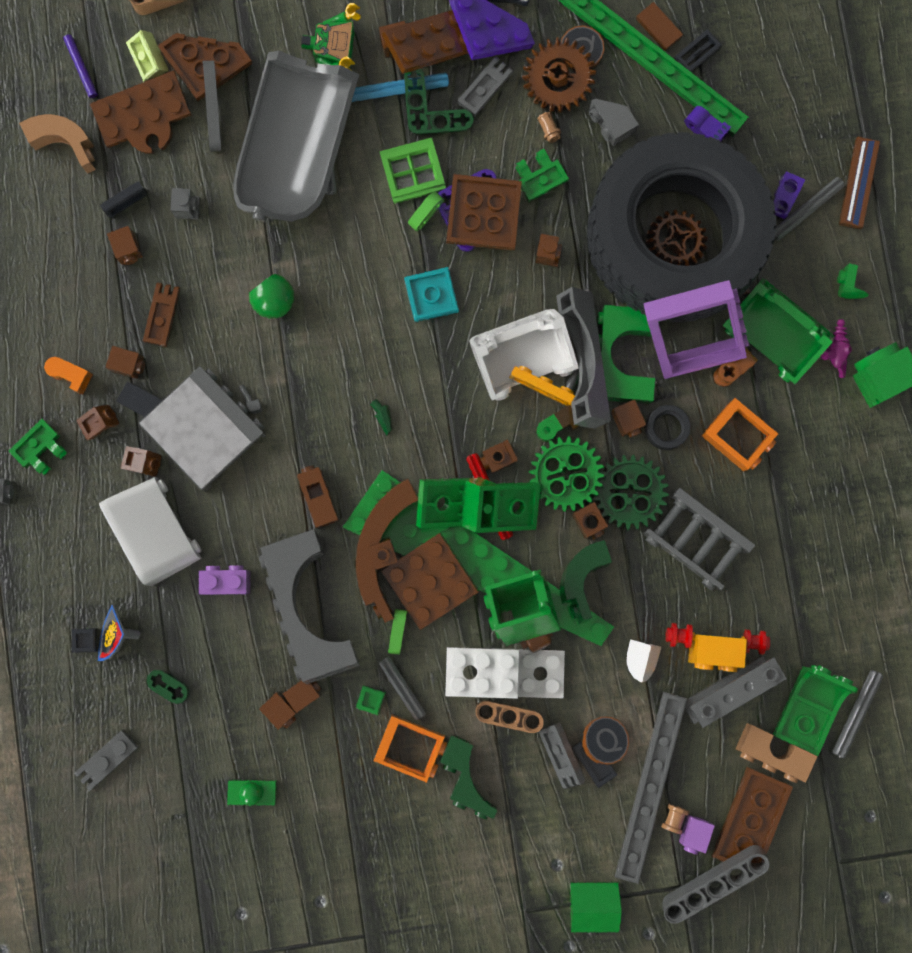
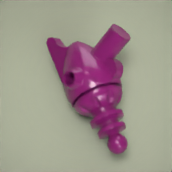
[821,319,852,378]

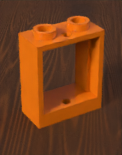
[702,398,778,471]
[374,714,447,783]

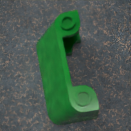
[723,278,834,384]

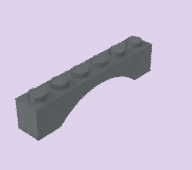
[557,287,611,429]

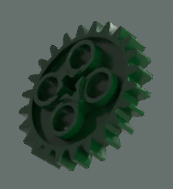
[593,455,669,530]

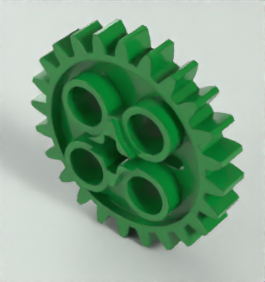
[529,436,605,512]

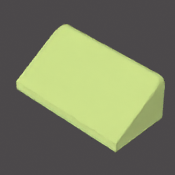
[126,30,169,82]

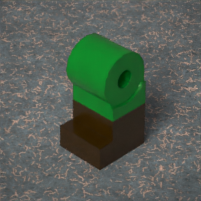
[536,405,581,442]

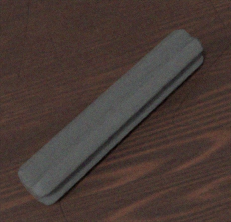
[379,657,426,720]

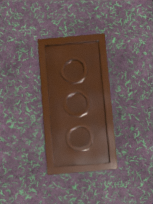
[382,10,469,74]
[711,767,793,863]

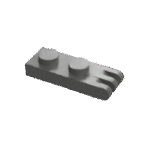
[458,57,514,117]
[539,722,585,789]
[74,730,139,791]

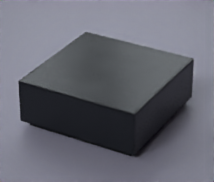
[71,628,97,653]

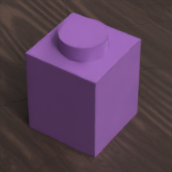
[679,814,715,855]

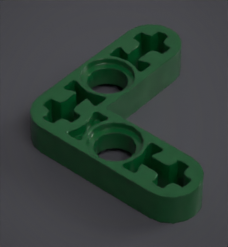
[404,68,473,135]

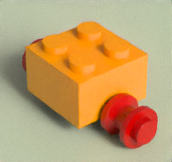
[666,623,770,672]

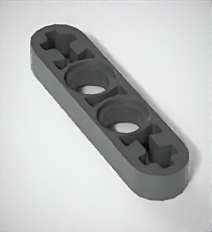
[203,60,221,152]

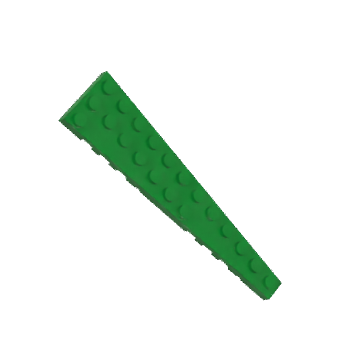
[343,470,614,646]

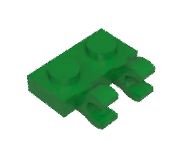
[515,149,569,203]
[8,419,68,476]

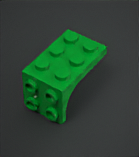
[773,665,858,756]

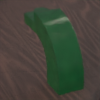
[560,540,612,624]

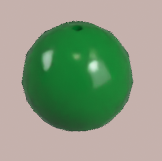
[249,273,295,319]

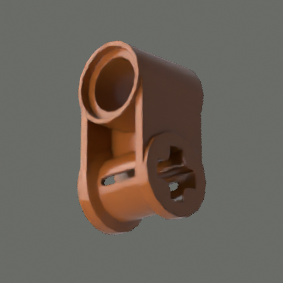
[713,347,758,387]

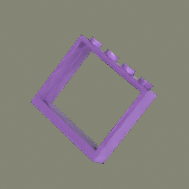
[643,280,749,379]

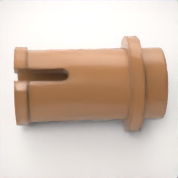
[537,112,561,143]

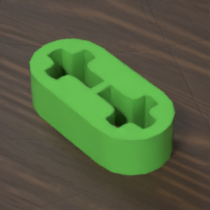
[408,191,444,231]
[388,609,407,655]

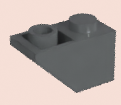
[589,99,639,146]

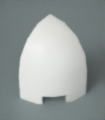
[627,640,661,682]

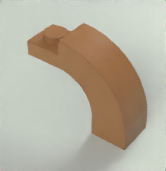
[19,114,96,174]

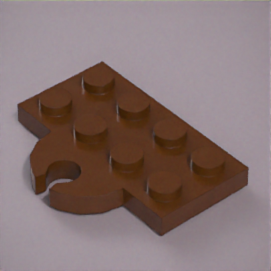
[90,71,192,154]

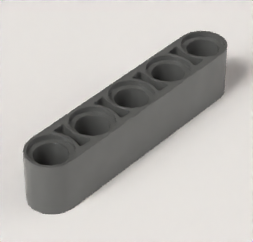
[662,845,769,924]

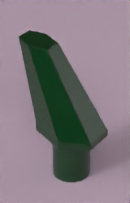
[370,399,393,436]

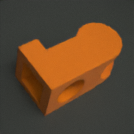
[44,357,93,395]

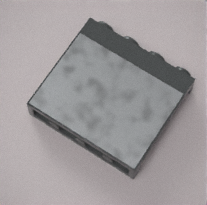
[138,366,266,493]

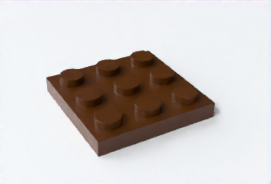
[446,174,522,251]
[382,532,479,630]

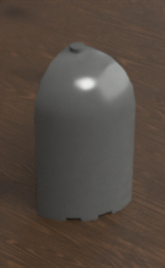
[233,51,359,222]

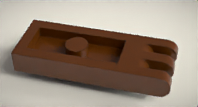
[143,282,180,347]

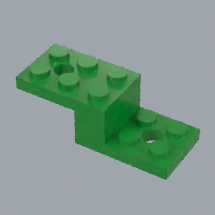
[416,478,540,533]

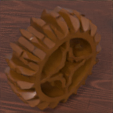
[645,209,708,266]

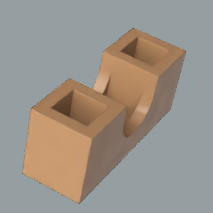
[736,723,817,784]

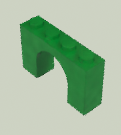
[597,305,655,404]

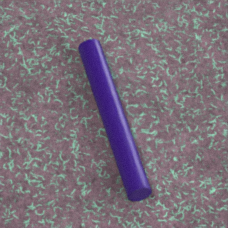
[63,34,98,98]

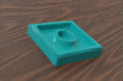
[404,267,459,322]

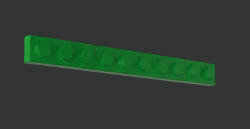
[558,0,748,137]

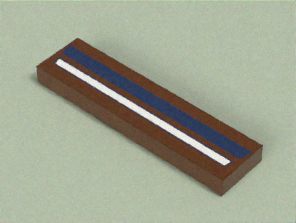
[839,137,880,230]

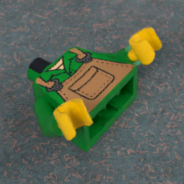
[301,3,361,71]

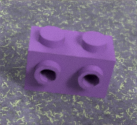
[199,566,251,595]

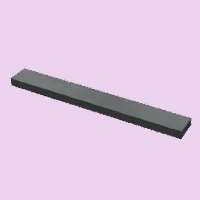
[615,691,687,884]

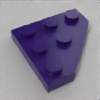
[449,0,535,60]

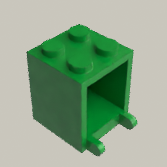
[484,570,561,646]

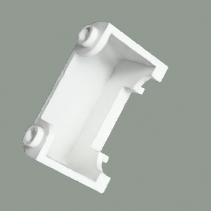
[469,309,579,400]
[99,477,202,586]

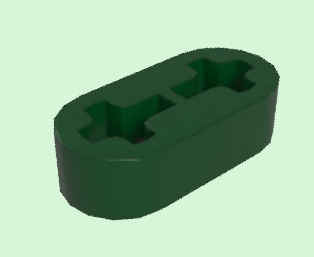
[147,670,190,704]

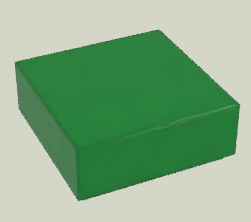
[356,685,386,715]

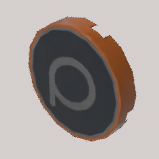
[561,26,604,70]
[582,717,629,765]

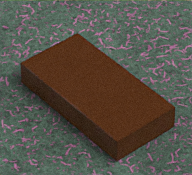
[636,2,683,51]

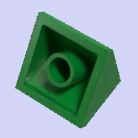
[570,882,622,932]

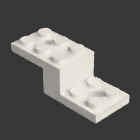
[445,647,565,699]

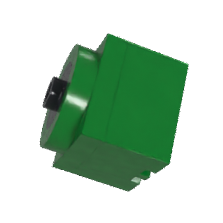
[853,342,912,408]

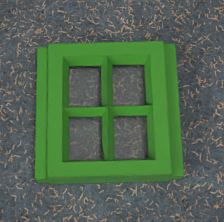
[380,138,446,204]

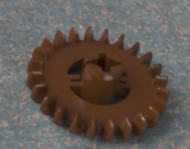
[522,37,597,113]

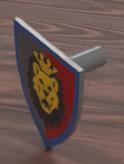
[98,604,140,661]

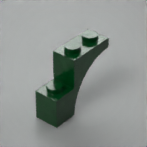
[440,734,497,820]

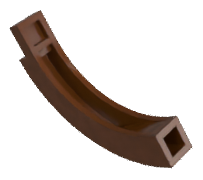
[356,478,418,623]

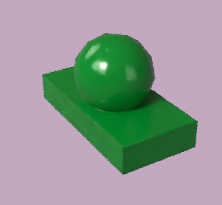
[227,780,277,806]

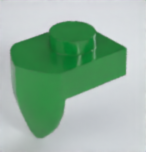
[837,264,869,299]

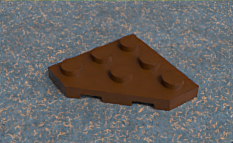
[158,33,253,102]

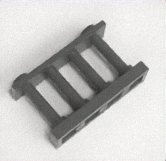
[643,488,755,591]
[685,656,787,728]

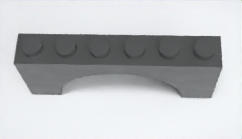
[259,529,360,684]

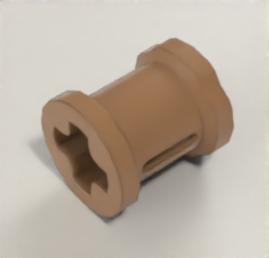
[661,804,689,835]

